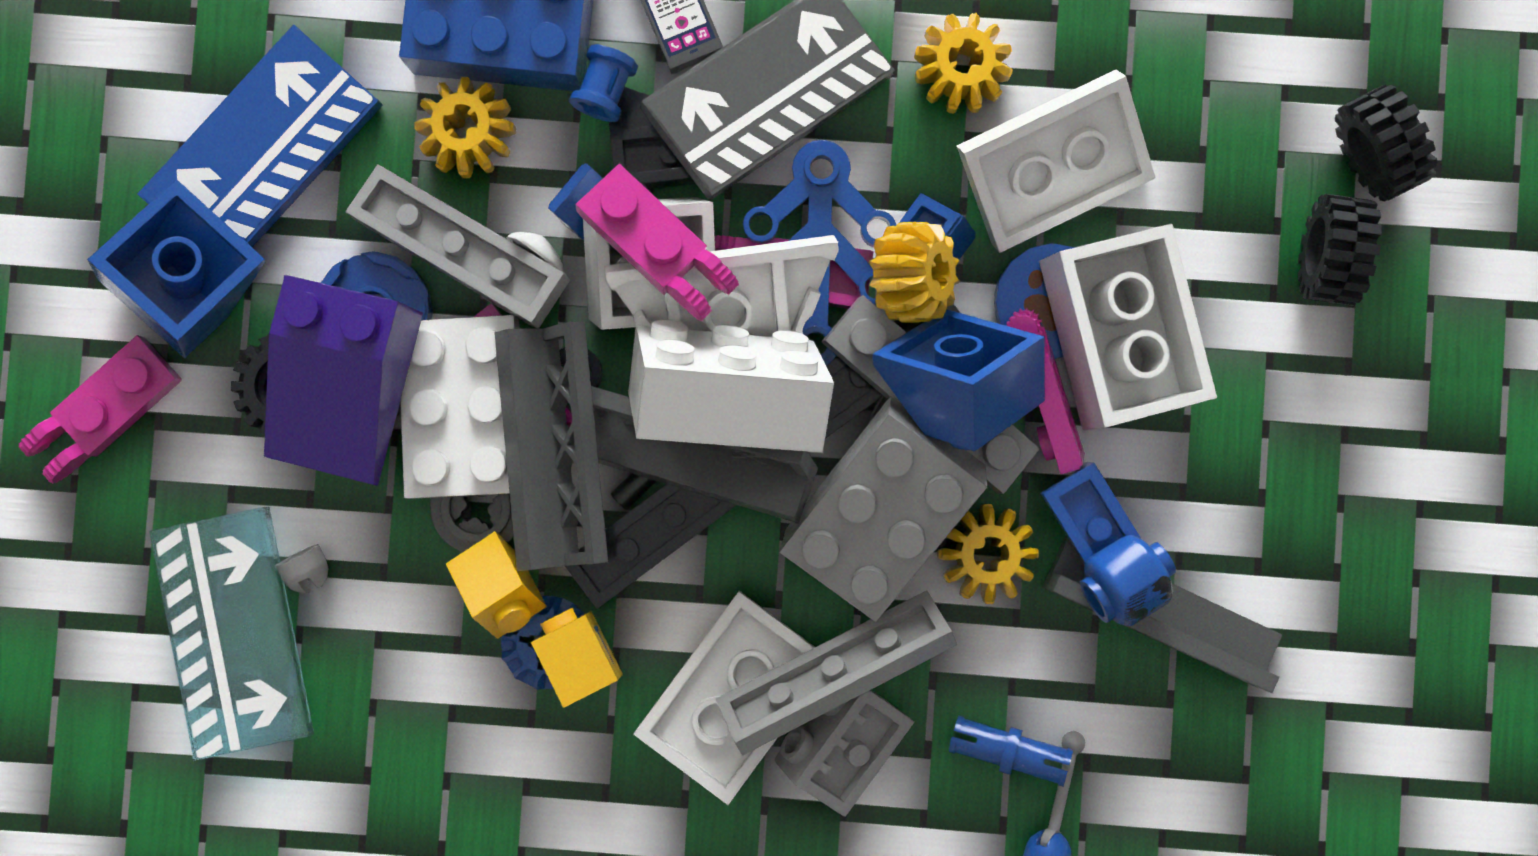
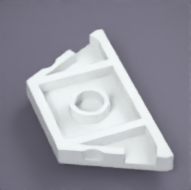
[604,235,839,337]

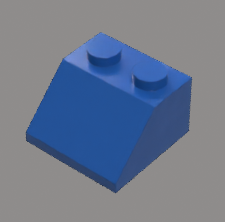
[87,179,265,358]
[872,310,1045,451]

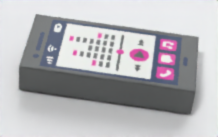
[640,0,723,74]

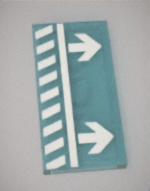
[149,507,314,761]

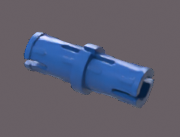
[949,715,1074,787]

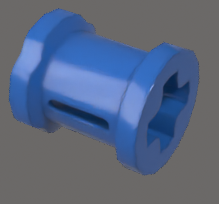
[569,44,638,122]

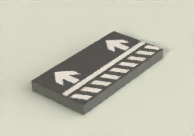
[640,0,895,201]

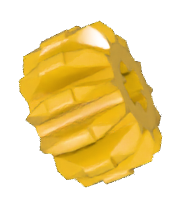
[914,13,1013,114]
[414,76,516,178]
[869,222,960,323]
[937,504,1039,604]

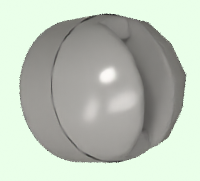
[275,544,329,593]

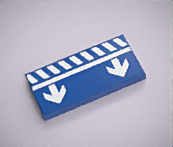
[137,24,383,247]

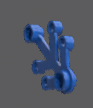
[743,140,896,366]

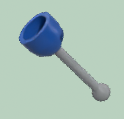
[1023,731,1085,856]

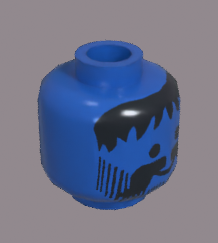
[1080,535,1176,626]

